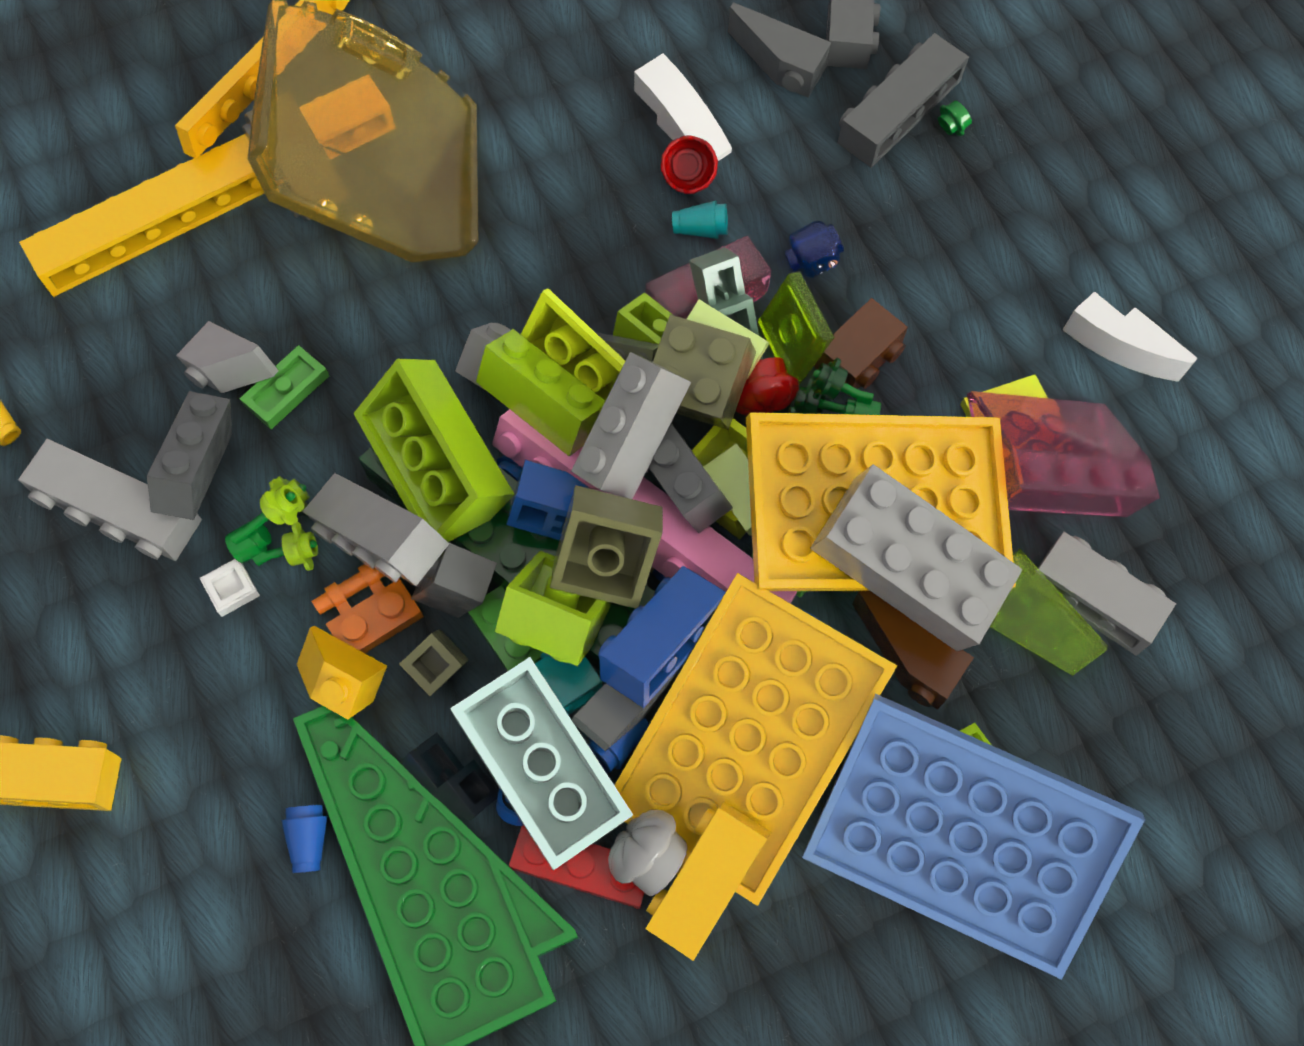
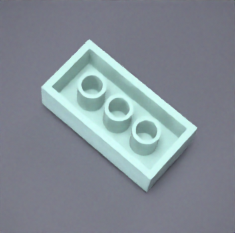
[450,657,633,870]

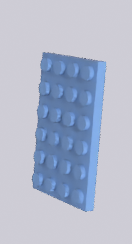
[802,694,1145,980]

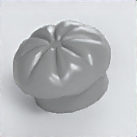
[608,810,687,896]

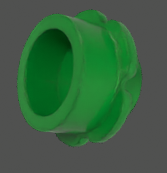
[938,100,972,136]

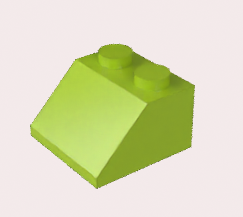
[495,550,612,667]

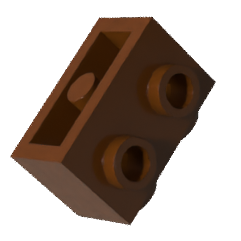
[814,298,908,397]

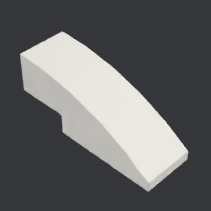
[634,53,732,161]
[1063,292,1198,382]

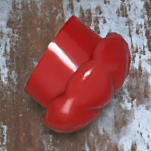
[736,357,799,416]

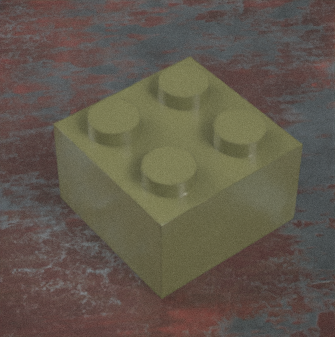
[653,315,756,430]
[550,485,663,609]

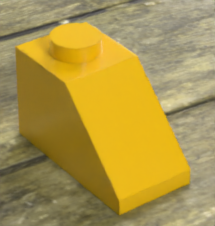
[297,626,387,720]

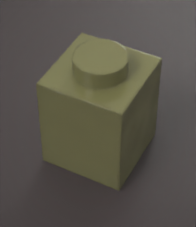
[399,629,469,696]

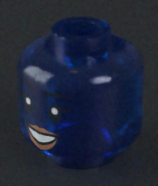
[784,220,844,278]

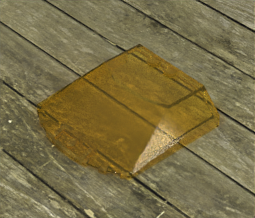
[247,0,478,262]

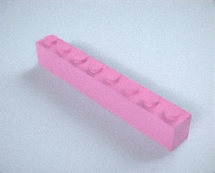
[492,409,797,603]

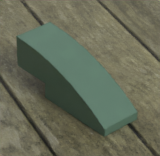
[689,247,763,360]

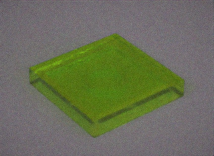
[758,272,835,383]

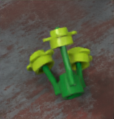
[225,476,318,571]

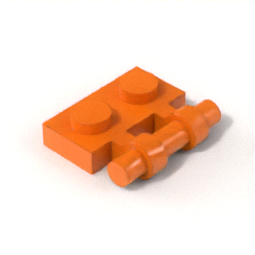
[311,564,424,653]

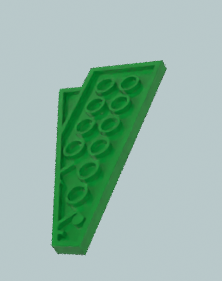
[293,706,578,1046]

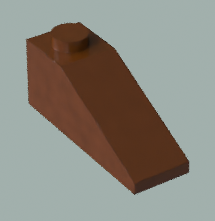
[852,591,974,710]

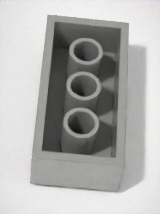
[810,464,1023,651]

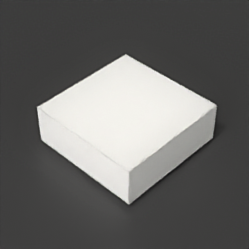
[200,559,260,617]

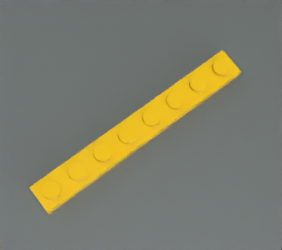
[175,0,350,159]

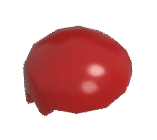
[661,135,718,194]

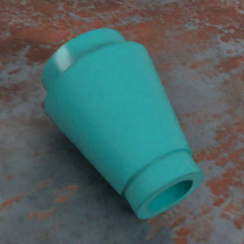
[672,200,728,239]

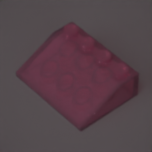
[967,391,1160,517]

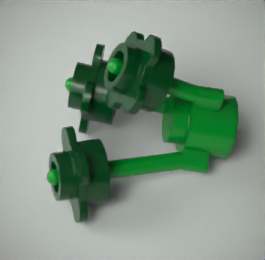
[788,357,881,415]

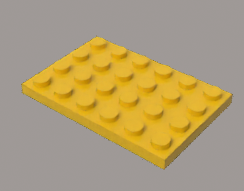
[746,413,1016,591]
[614,573,897,906]

